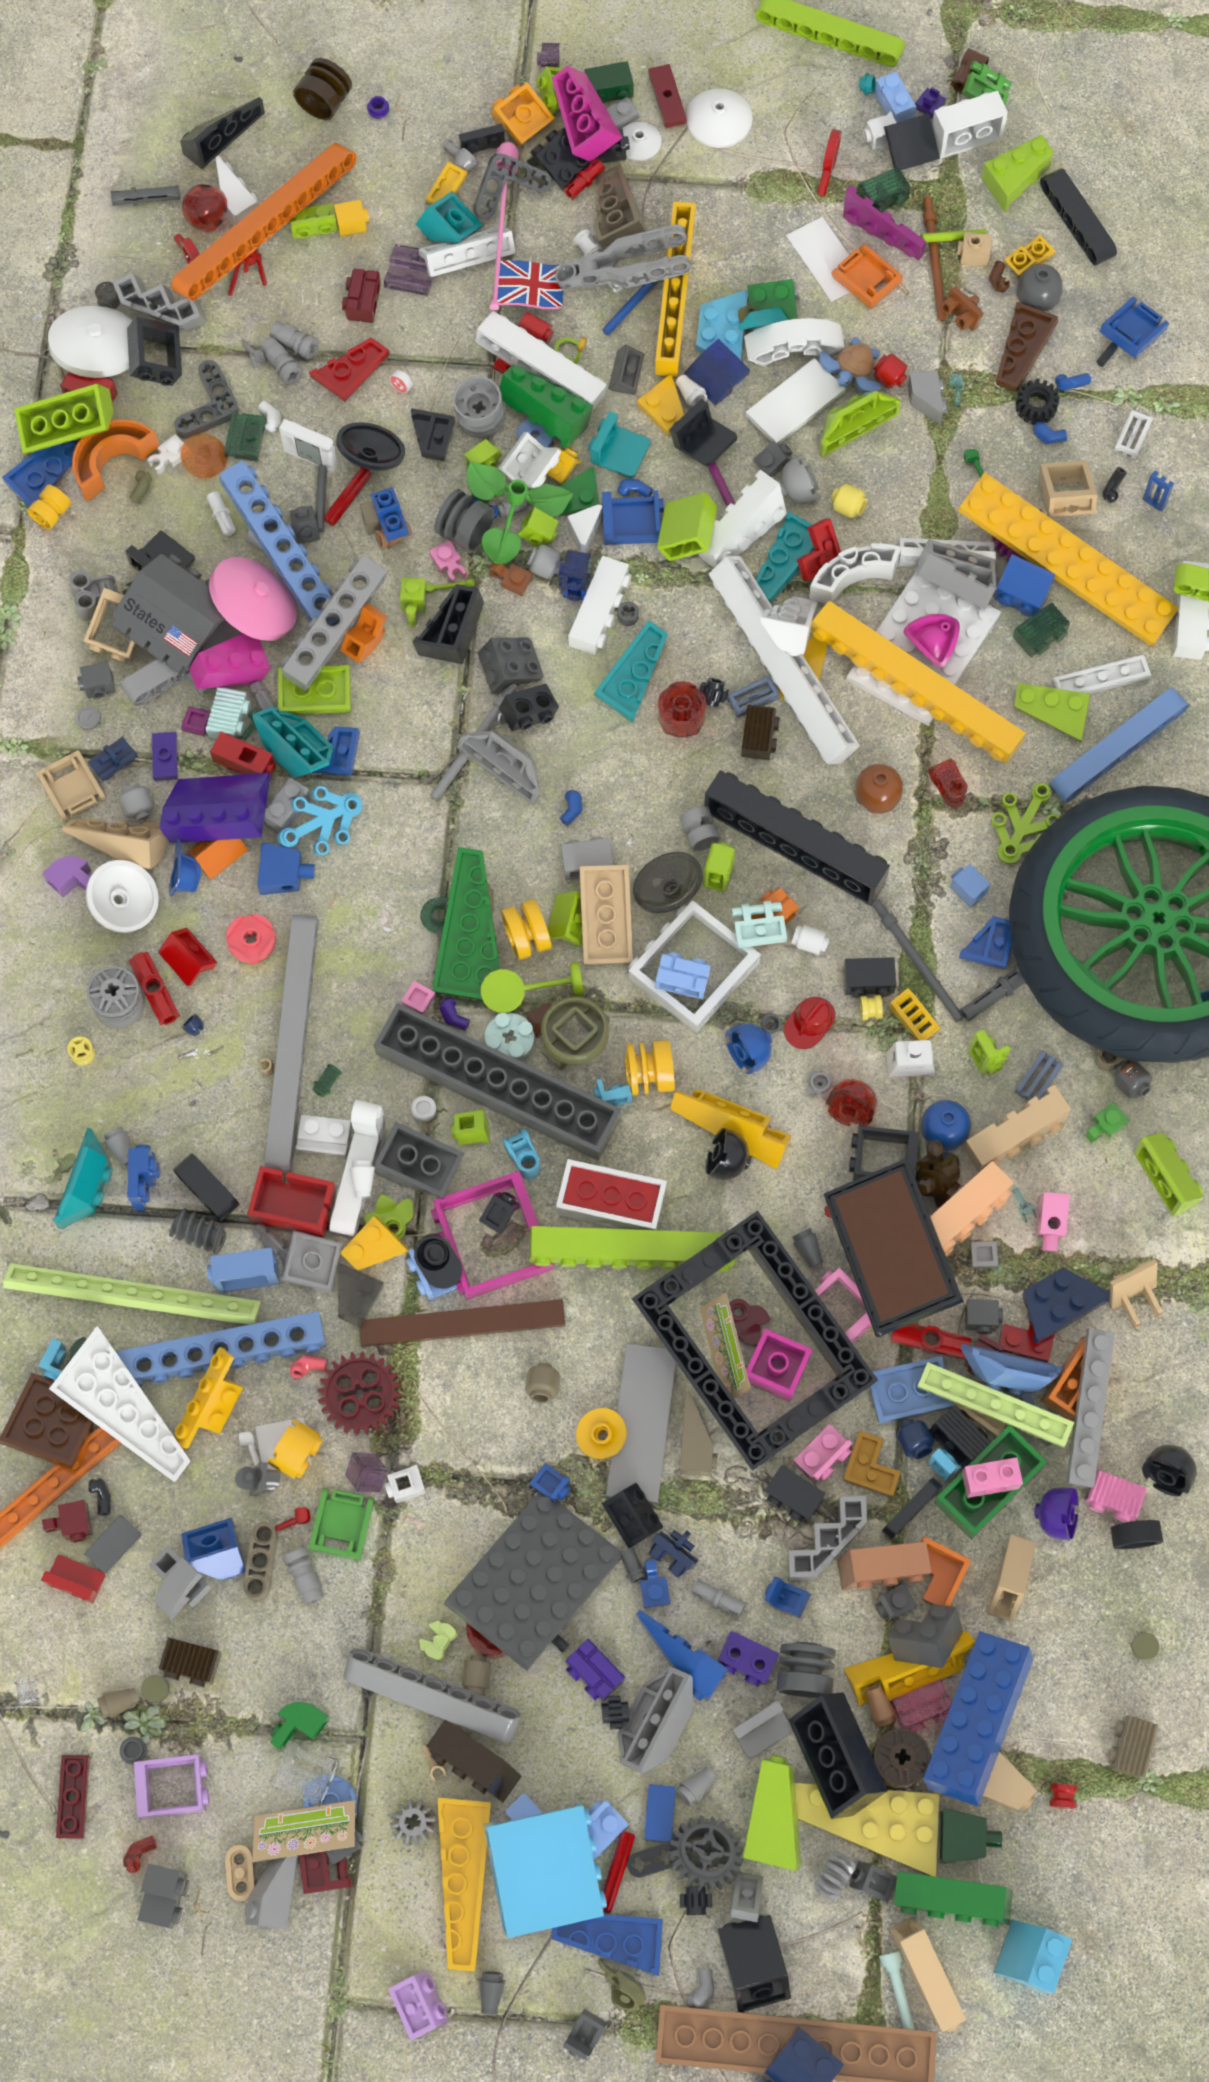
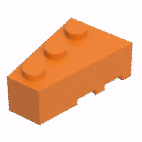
[1040,1336,1086,1422]

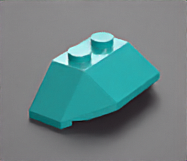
[253,706,334,778]
[53,1127,113,1229]

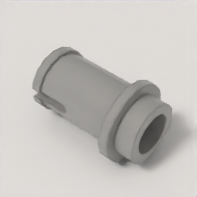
[496,500,528,519]

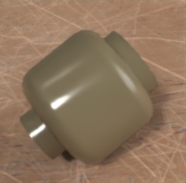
[525,1363,560,1403]

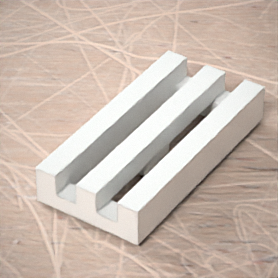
[1114,410,1153,459]

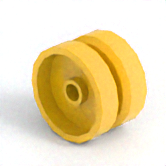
[501,899,552,961]

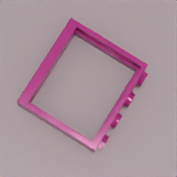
[430,1171,553,1300]

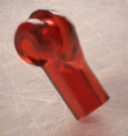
[123,1835,157,1873]

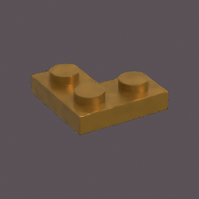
[843,1430,901,1498]

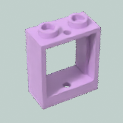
[134,1754,210,1819]

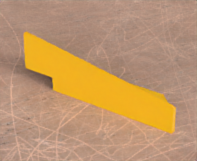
[670,1090,792,1169]
[844,1631,975,1706]

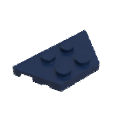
[1022,1267,1110,1344]

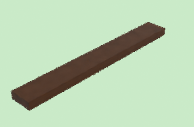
[359,1299,566,1347]

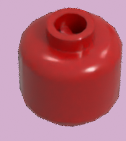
[873,354,908,389]

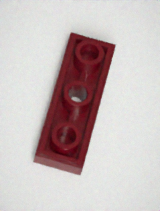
[648,64,687,128]
[56,1755,90,1839]

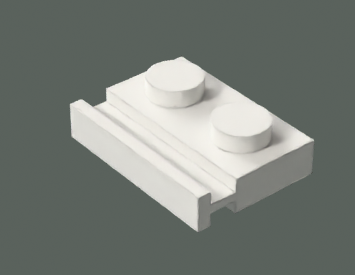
[296,1115,352,1158]

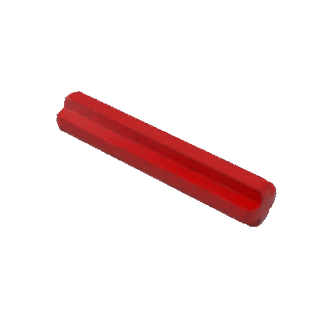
[324,468,371,526]
[603,1831,635,1913]

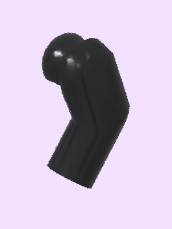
[1102,467,1127,503]
[88,1478,111,1516]

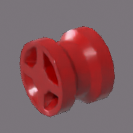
[1049,1784,1077,1809]

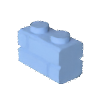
[875,72,916,123]
[654,952,711,999]

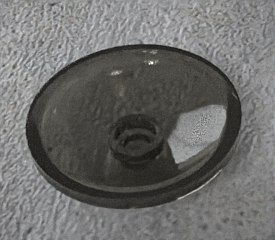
[633,852,703,913]

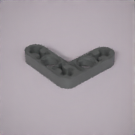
[473,154,552,219]
[174,360,239,439]

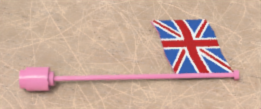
[490,142,565,310]

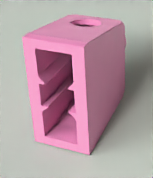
[1036,1192,1070,1252]

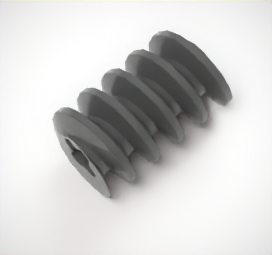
[169,1208,227,1255]

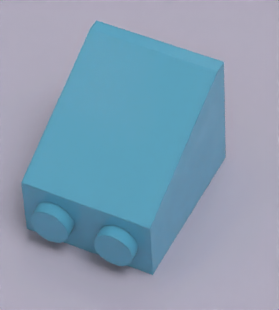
[994,1919,1073,1994]

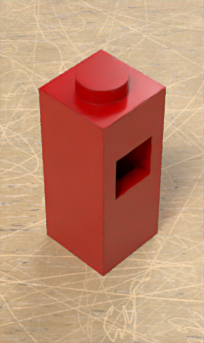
[210,732,276,776]

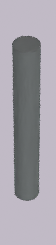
[315,465,327,533]

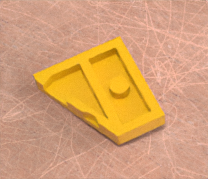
[637,375,684,436]
[340,1216,409,1271]

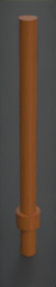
[923,196,947,321]

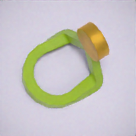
[554,336,587,364]

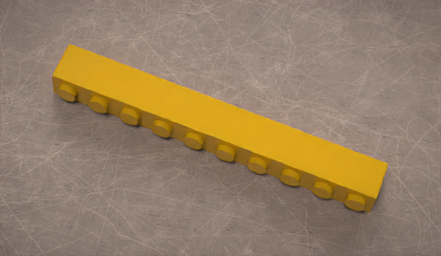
[811,601,1026,764]

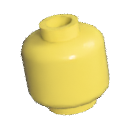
[831,484,868,518]

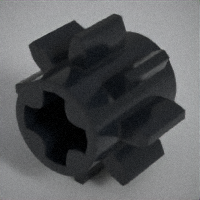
[698,678,729,707]
[601,1696,629,1730]
[680,1886,712,1915]

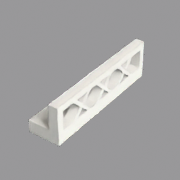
[418,226,516,277]
[899,538,996,567]

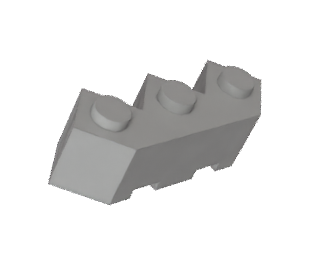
[112,272,208,331]
[787,1496,867,1582]

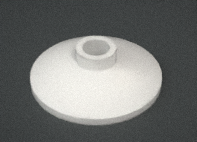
[622,122,662,162]

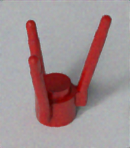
[228,248,267,296]

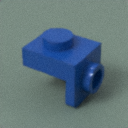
[529,1463,571,1503]
[765,1577,811,1618]

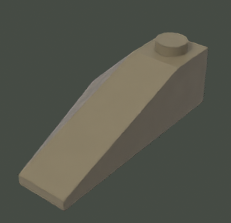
[594,164,647,246]

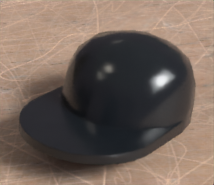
[414,1233,463,1289]

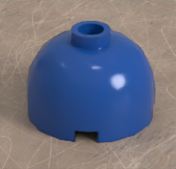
[725,1023,772,1074]
[920,1100,971,1152]

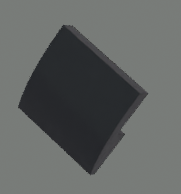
[884,114,940,172]

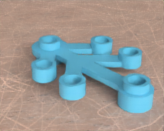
[277,786,363,856]

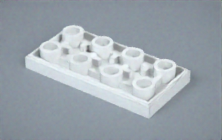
[745,358,846,444]

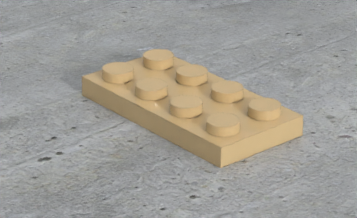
[579,865,633,965]

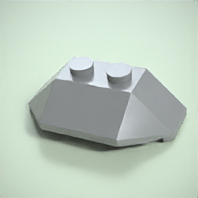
[457,731,540,805]
[618,1666,693,1774]

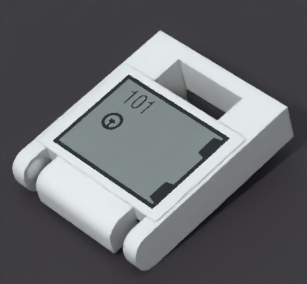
[279,419,337,471]

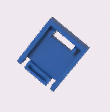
[1099,296,1170,358]

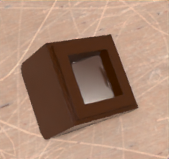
[526,1002,551,1038]

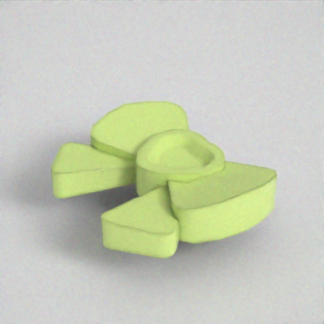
[419,1621,458,1661]

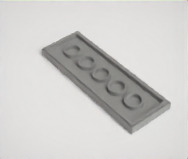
[606,1343,676,1504]

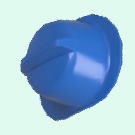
[169,838,201,897]

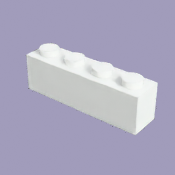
[568,556,632,655]
[1173,561,1209,660]

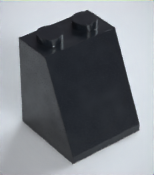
[718,1915,791,2012]

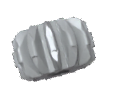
[390,1799,437,1847]
[814,1851,856,1901]

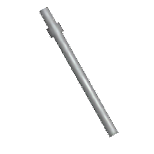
[430,683,518,801]

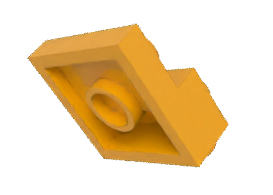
[490,82,555,147]

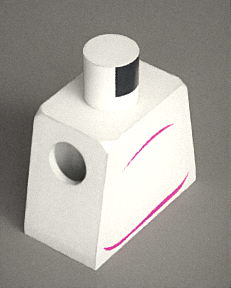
[886,1040,935,1078]

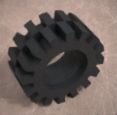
[1015,379,1060,425]

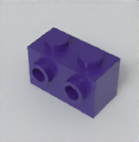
[717,1631,780,1687]

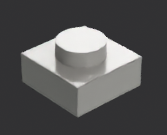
[970,1241,998,1269]

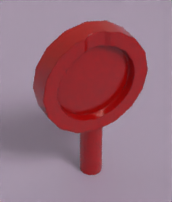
[817,129,842,197]
[174,234,200,264]

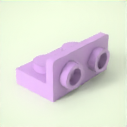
[388,1970,449,2041]

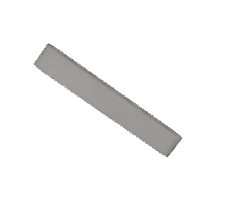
[120,619,242,706]
[343,1648,521,1742]

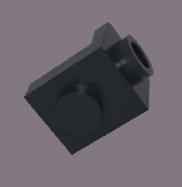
[598,128,630,163]

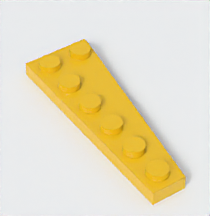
[438,1798,491,1972]

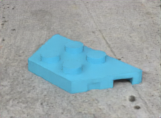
[696,290,748,372]

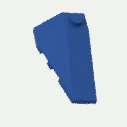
[636,1609,728,1702]

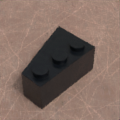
[412,584,484,664]

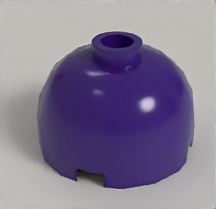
[1034,1487,1079,1541]

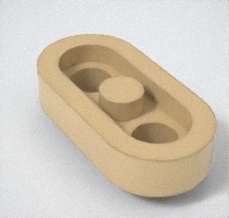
[225,1845,255,1902]

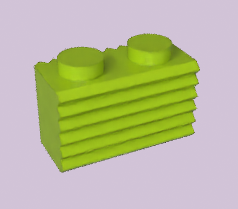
[703,842,735,892]

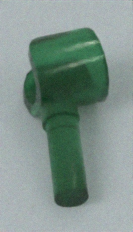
[241,707,260,741]

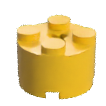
[267,1418,323,1479]

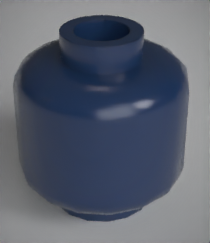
[896,1419,935,1460]

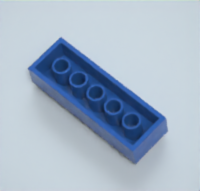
[923,1631,1034,1807]

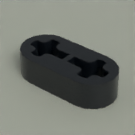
[627,1844,675,1878]

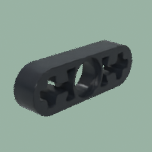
[882,1477,943,1540]

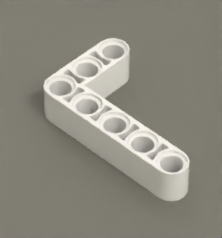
[330,1100,385,1237]

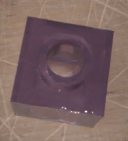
[537,43,560,72]

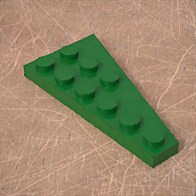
[432,847,500,1001]

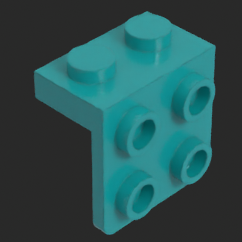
[588,411,650,478]

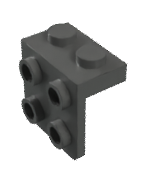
[478,637,544,694]

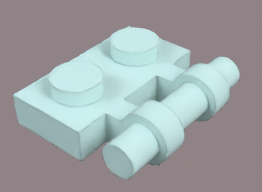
[732,901,787,948]

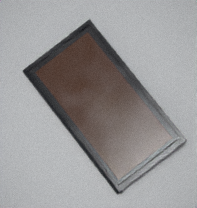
[823,1158,964,1337]

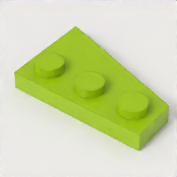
[1014,683,1090,742]

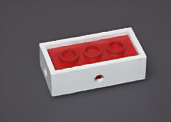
[556,1159,667,1230]

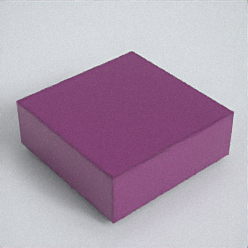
[181,706,211,737]

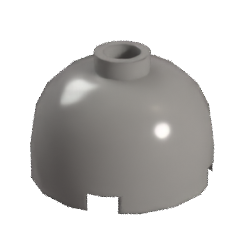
[779,454,821,504]

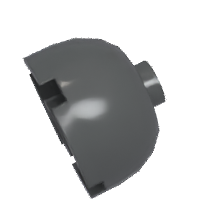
[1016,264,1063,311]

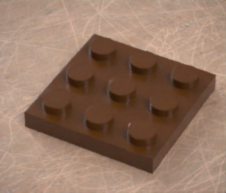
[0,1373,94,1470]

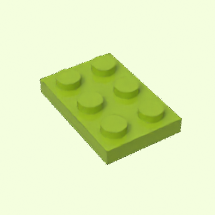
[278,665,351,715]

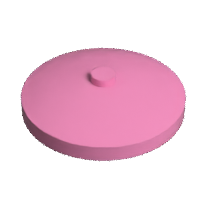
[209,557,297,641]

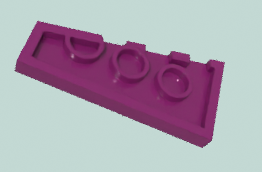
[843,185,926,260]

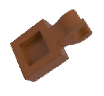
[490,563,533,596]

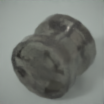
[95,282,120,309]

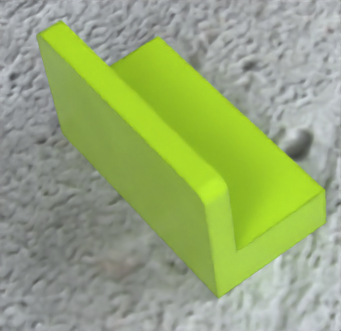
[547,891,582,947]

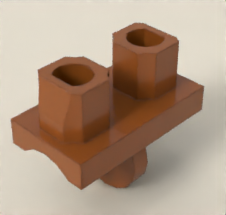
[940,286,984,331]

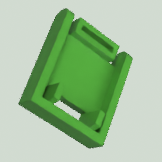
[309,1488,375,1561]

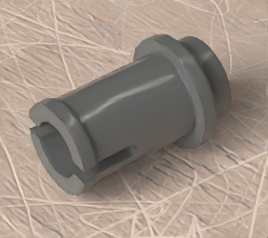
[620,1547,646,1583]

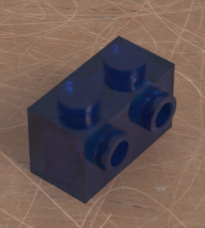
[558,550,591,601]

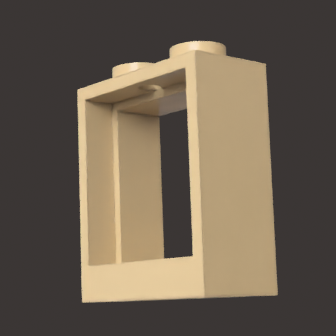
[1039,460,1097,517]
[84,588,137,663]

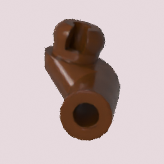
[989,261,1010,293]

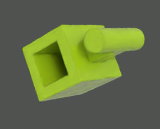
[400,577,427,627]

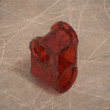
[928,758,968,808]

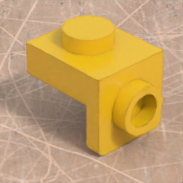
[547,447,582,484]

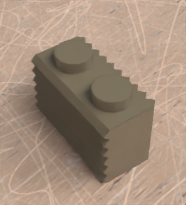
[1108,1715,1158,1779]

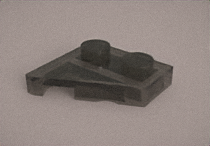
[338,1263,384,1328]

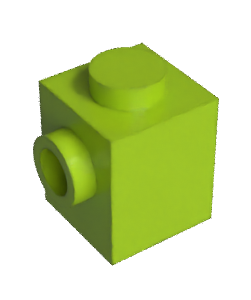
[518,507,559,547]

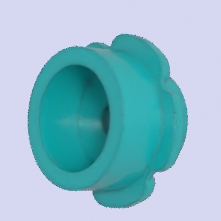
[859,73,876,96]

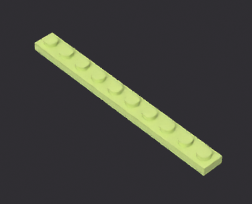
[3,1263,261,1325]

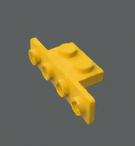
[174,1347,243,1449]

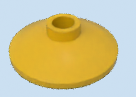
[576,1408,627,1460]

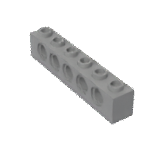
[281,555,387,691]

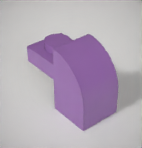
[42,856,92,898]

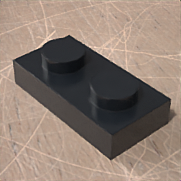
[458,124,505,154]

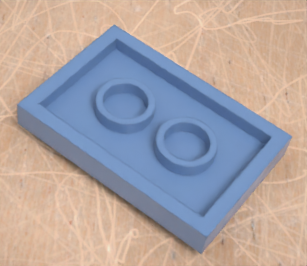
[869,1356,955,1425]

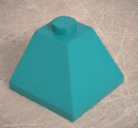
[415,191,483,243]

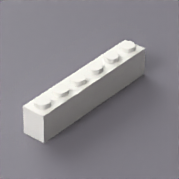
[475,311,607,411]

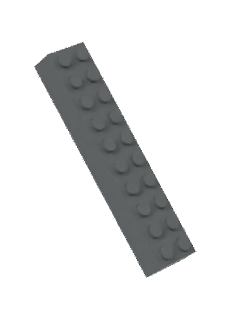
[374,1003,621,1161]

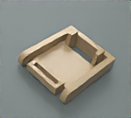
[36,750,106,822]

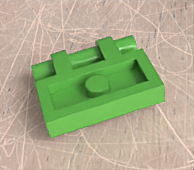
[962,61,1012,105]

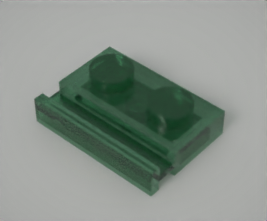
[224,412,266,461]

